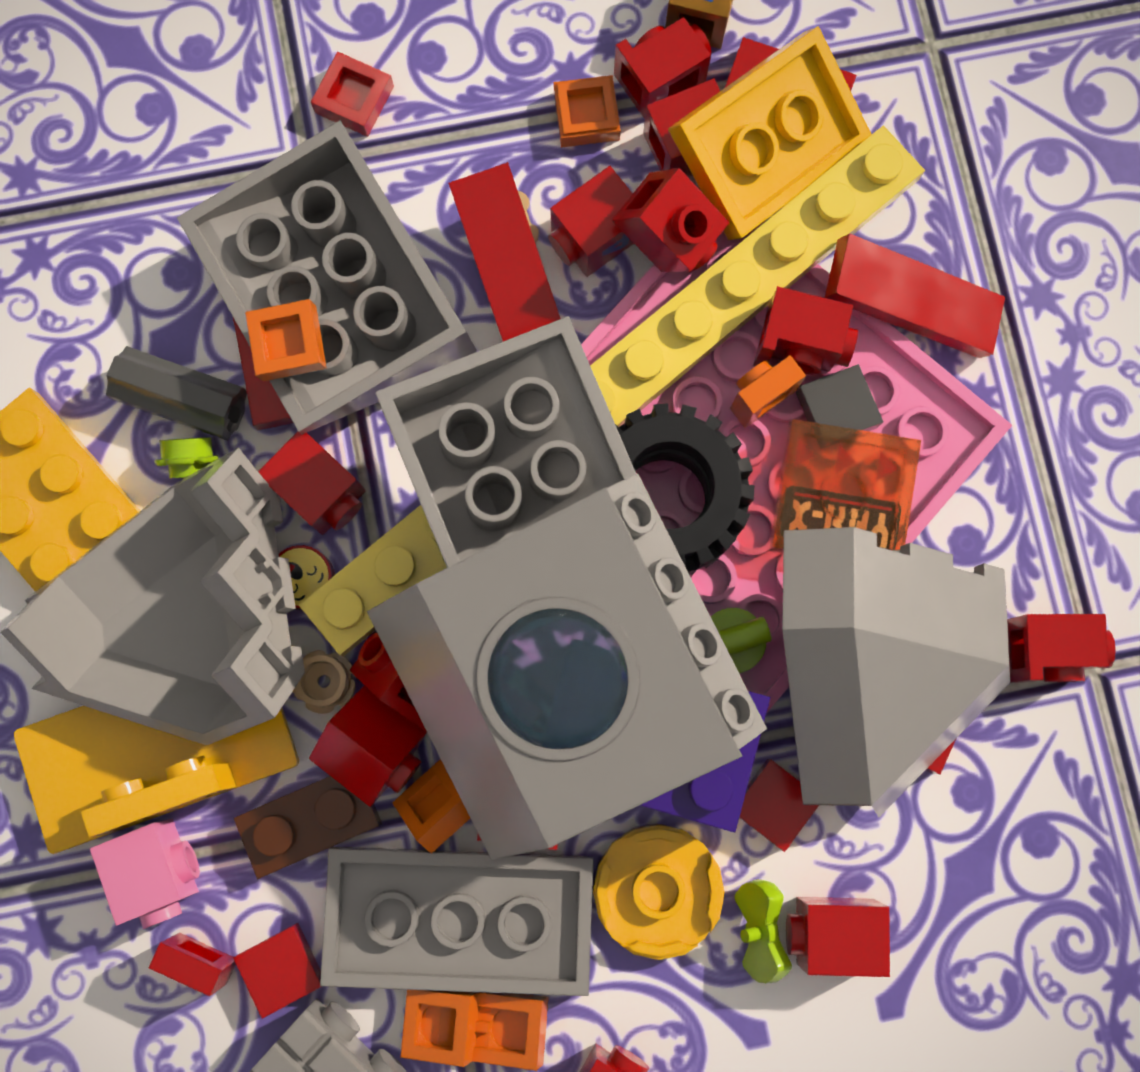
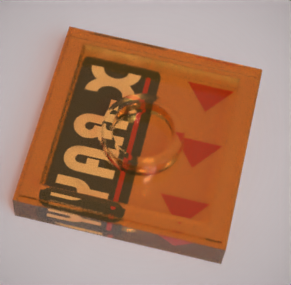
[769,419,921,550]

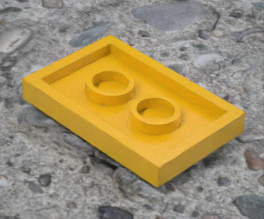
[668,26,872,240]
[0,387,141,592]

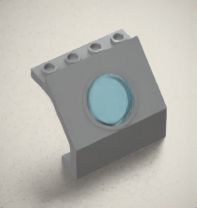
[367,473,767,860]

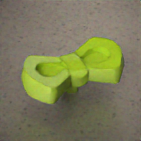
[734,879,792,984]

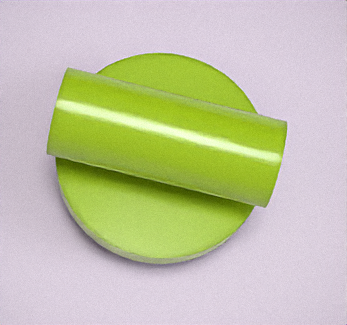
[711,608,772,673]

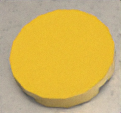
[593,823,725,960]

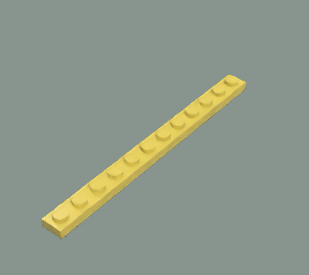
[299,125,925,657]

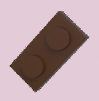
[233,776,382,879]

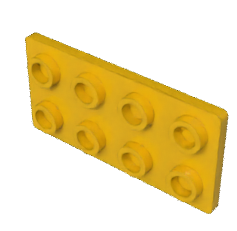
[14,706,300,854]

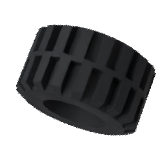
[615,403,755,575]

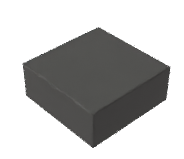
[796,364,884,449]

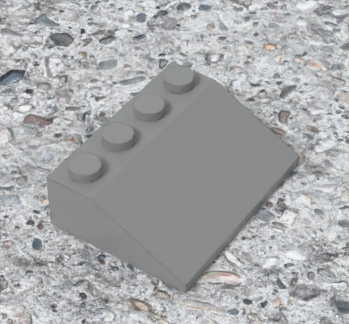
[177,120,477,434]
[375,316,636,649]

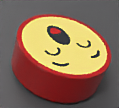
[278,545,335,610]

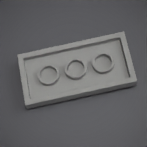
[320,847,593,996]

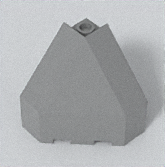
[0,448,305,745]
[782,527,1010,817]

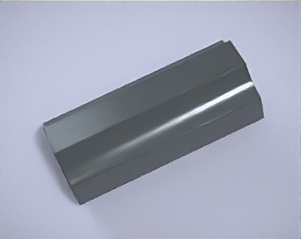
[106,346,247,441]

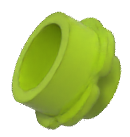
[154,437,218,478]

